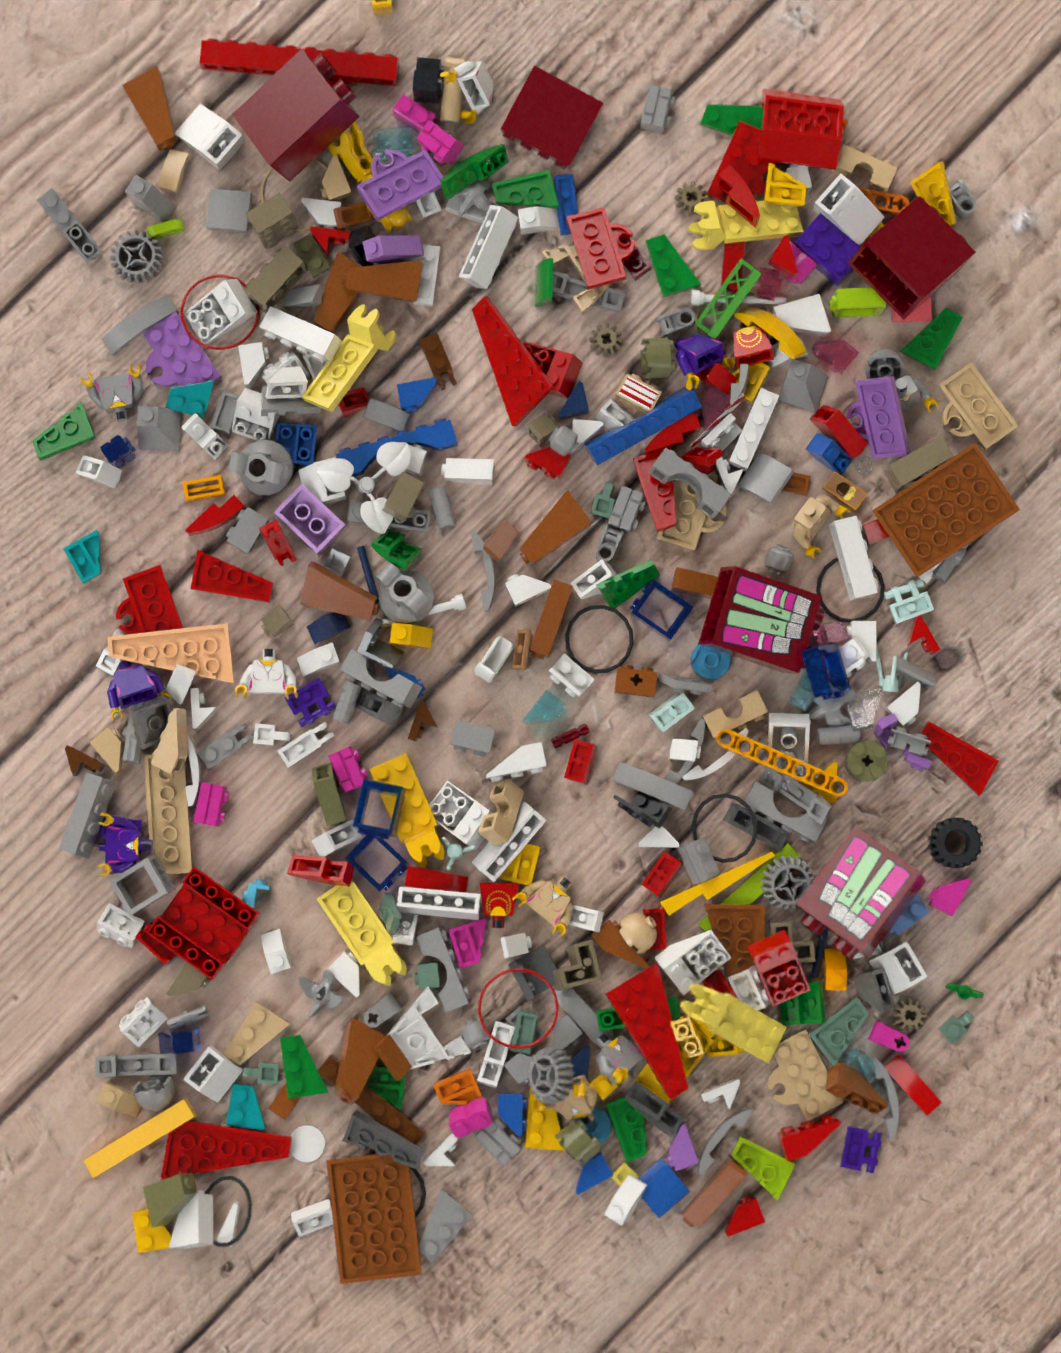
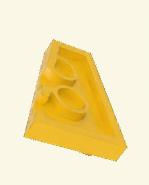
[910,161,956,226]
[525,1087,565,1151]

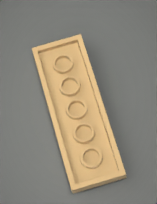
[144,754,193,875]

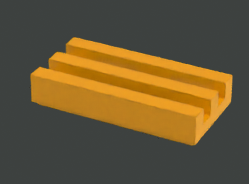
[182,475,226,502]

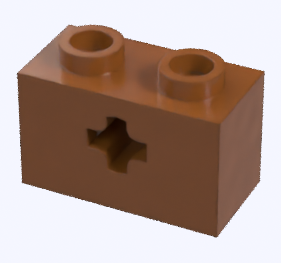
[614,665,658,698]

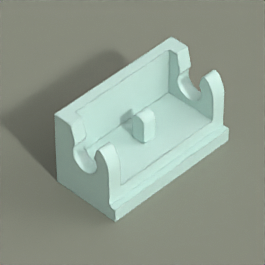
[647,692,695,732]

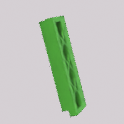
[695,258,762,339]

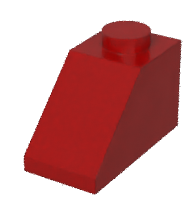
[724,1195,765,1237]

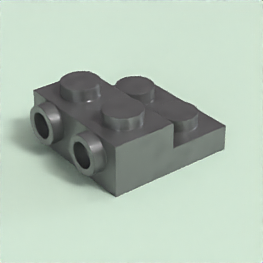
[130,695,173,749]

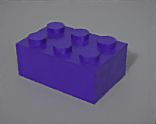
[794,213,860,286]

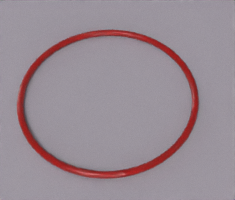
[181,275,259,350]
[478,968,559,1049]

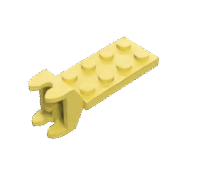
[688,201,803,250]
[302,304,396,412]
[317,879,407,986]
[681,984,787,1064]

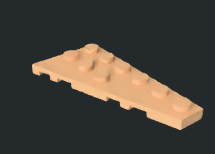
[107,623,235,684]

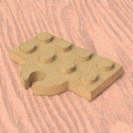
[938,362,1018,450]
[657,473,727,552]
[767,1029,843,1121]

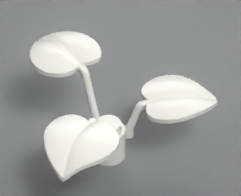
[316,442,410,534]

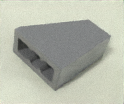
[125,175,176,222]

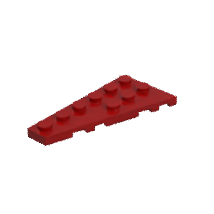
[471,296,555,427]
[605,962,689,1100]
[161,1120,292,1180]

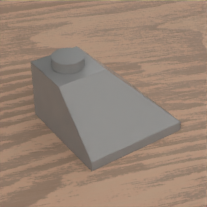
[778,359,828,413]
[137,406,182,451]

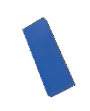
[554,174,578,236]

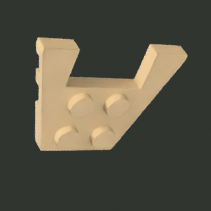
[542,245,611,314]

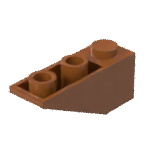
[591,919,649,968]
[826,1062,888,1114]

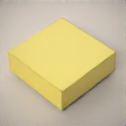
[611,1161,639,1187]

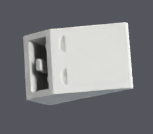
[175,104,245,171]
[813,173,885,246]
[184,279,257,345]
[486,742,547,782]
[429,780,492,851]
[655,930,732,995]

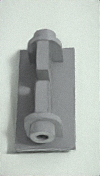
[887,727,931,756]

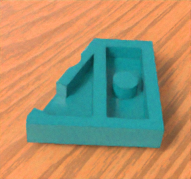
[165,380,214,418]
[63,530,101,584]
[226,1083,266,1131]

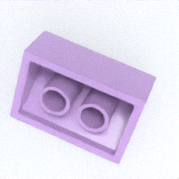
[274,484,345,557]

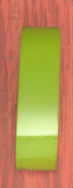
[147,219,186,240]

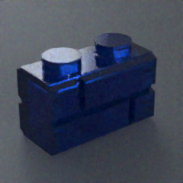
[100,435,136,469]

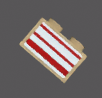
[615,374,662,414]

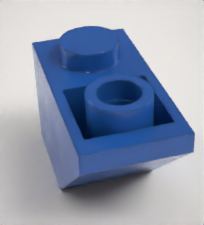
[806,433,852,476]
[498,1092,527,1136]

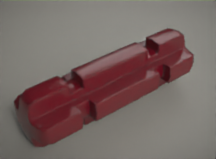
[551,724,590,748]

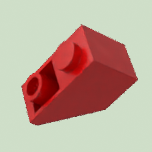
[524,447,571,480]

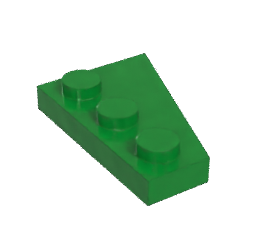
[32,402,96,461]

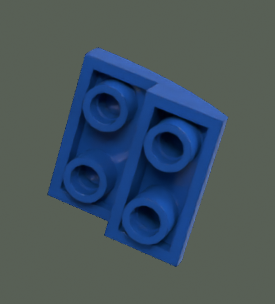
[275,422,317,466]
[638,1158,690,1219]

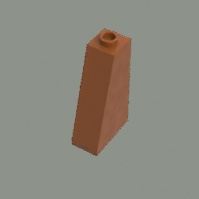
[123,66,177,151]
[314,252,362,334]
[341,261,423,303]
[520,490,591,566]
[300,561,379,621]
[671,567,718,599]
[530,579,573,660]
[334,1017,385,1104]
[682,1156,748,1229]

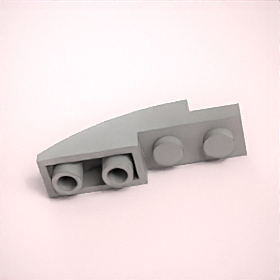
[37,188,102,263]
[347,501,430,532]

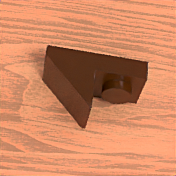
[408,700,438,742]
[65,745,105,776]

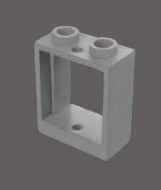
[110,854,176,916]

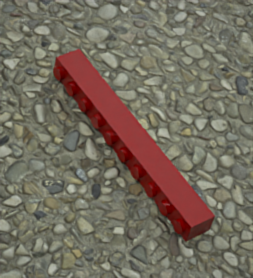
[199,38,399,86]

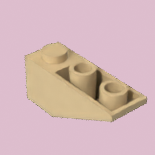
[151,708,188,774]

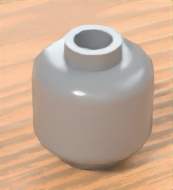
[548,426,579,456]
[765,544,794,576]
[461,1018,490,1050]

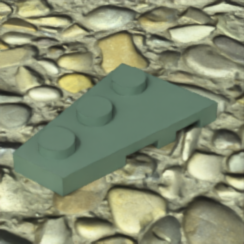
[808,997,869,1066]

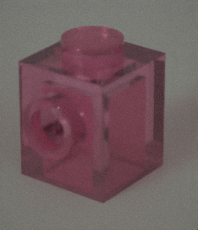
[754,267,782,301]
[813,621,849,650]

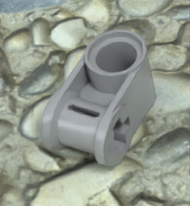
[949,179,976,219]
[656,308,695,338]
[596,524,624,563]
[364,992,402,1028]

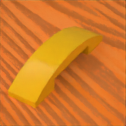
[734,307,806,360]

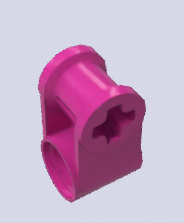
[868,1021,909,1052]

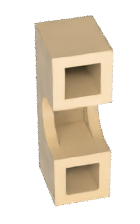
[831,144,897,193]
[702,690,768,740]
[478,779,524,846]

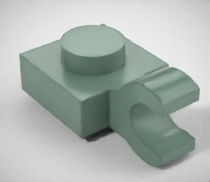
[590,482,615,519]
[938,1010,975,1045]
[243,1062,280,1085]

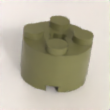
[640,338,675,379]
[844,741,888,782]
[554,1120,601,1167]

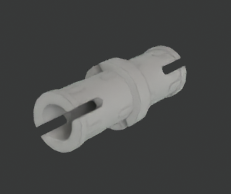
[166,1005,209,1032]

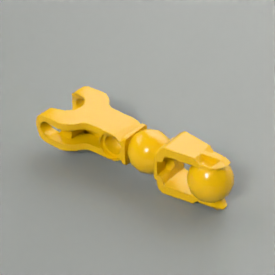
[328,122,412,232]

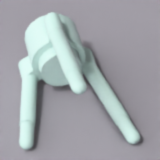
[876,646,909,692]
[442,837,475,870]

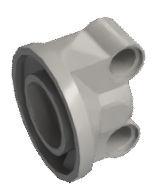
[228,440,293,495]
[375,562,435,624]

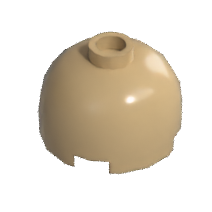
[618,912,657,954]

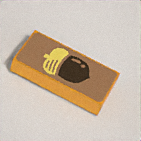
[823,472,867,511]

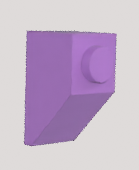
[666,1122,699,1171]

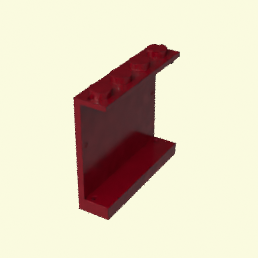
[500,65,605,170]

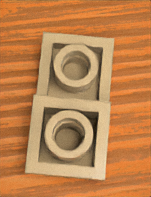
[158,149,190,193]

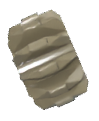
[674,182,708,216]
[589,323,623,358]
[892,997,927,1033]

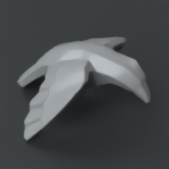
[457,180,496,218]
[809,680,855,726]
[298,970,344,1017]

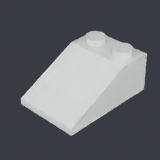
[767,713,810,777]

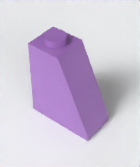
[363,236,424,265]

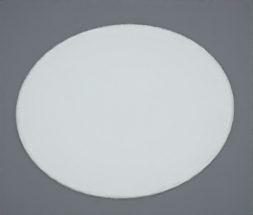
[290,1125,325,1162]

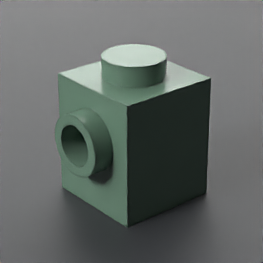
[414,962,440,992]

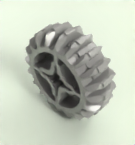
[110,230,164,284]
[760,855,815,910]
[527,1048,575,1104]

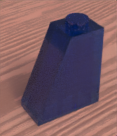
[158,1028,201,1054]

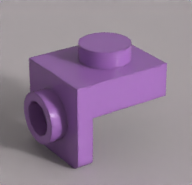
[874,714,898,748]
[902,744,932,772]

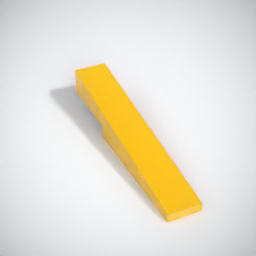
[659,852,775,916]
[83,1098,197,1178]

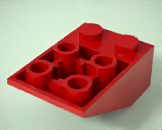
[523,341,583,399]
[747,930,810,1006]
[777,1115,841,1161]

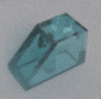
[788,664,825,711]
[522,689,566,725]

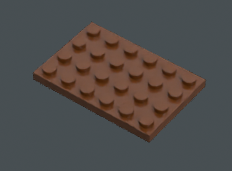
[872,443,1020,577]
[326,1154,422,1284]

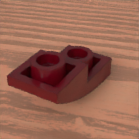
[620,237,651,281]

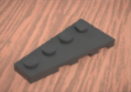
[343,1110,426,1169]

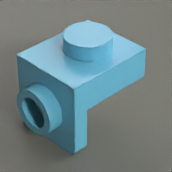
[242,879,271,908]

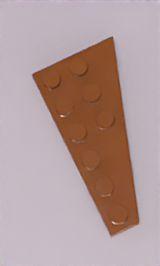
[704,904,765,1013]

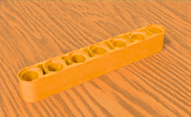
[716,729,848,797]

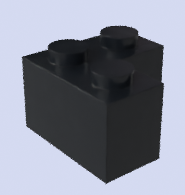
[412,57,445,104]

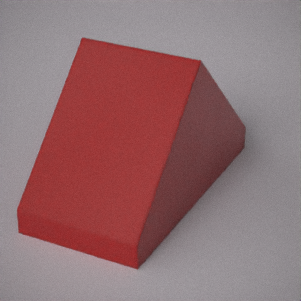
[768,235,798,278]
[338,387,370,418]

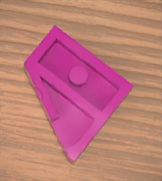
[448,918,486,969]

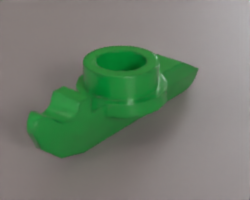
[945,983,984,1000]

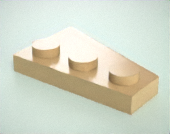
[224,1002,291,1065]

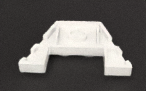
[387,986,471,1069]

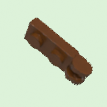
[419,333,457,391]

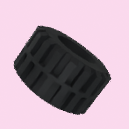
[928,817,983,868]

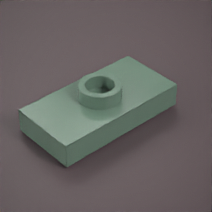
[379,892,401,934]
[510,1010,539,1055]

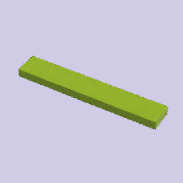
[698,844,802,932]

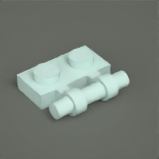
[884,579,934,624]

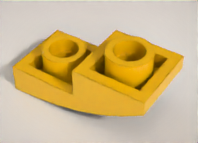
[671,1016,706,1059]

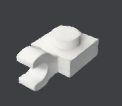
[253,723,290,746]

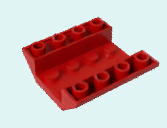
[757,89,844,170]
[146,866,260,980]

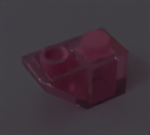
[812,340,859,375]
[700,385,731,431]

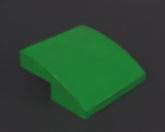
[535,258,553,307]
[371,528,422,570]
[780,981,826,1025]

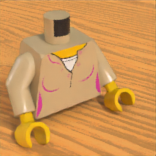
[793,495,851,559]
[512,876,573,939]
[533,1075,597,1124]

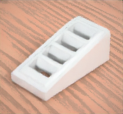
[217,1201,240,1247]

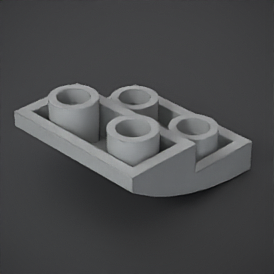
[206,189,253,232]
[738,452,794,504]

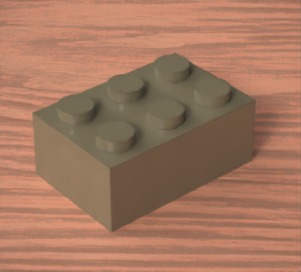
[246,192,298,249]
[245,246,307,313]
[884,436,953,492]

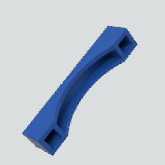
[584,387,702,465]
[335,418,458,477]

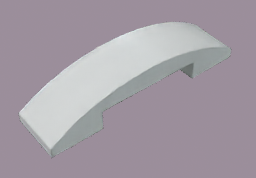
[682,728,748,781]
[185,732,202,807]

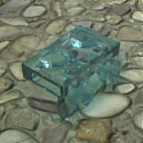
[372,126,414,159]
[842,1048,876,1079]

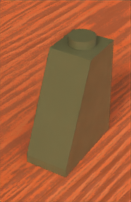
[312,763,346,826]
[143,1173,197,1228]

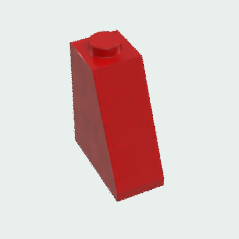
[810,405,868,458]

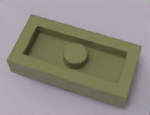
[293,234,330,279]

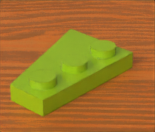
[731,1136,796,1201]

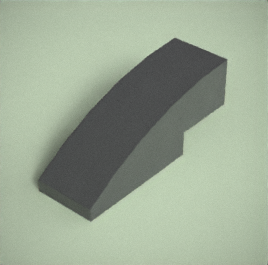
[723,802,790,851]
[624,1081,684,1138]

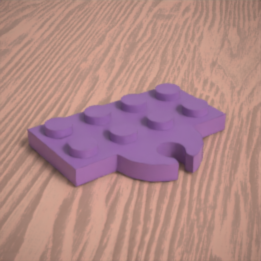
[357,149,443,221]
[143,312,221,387]
[846,376,911,459]

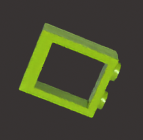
[829,287,886,318]

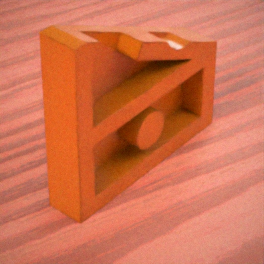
[433,1068,483,1105]

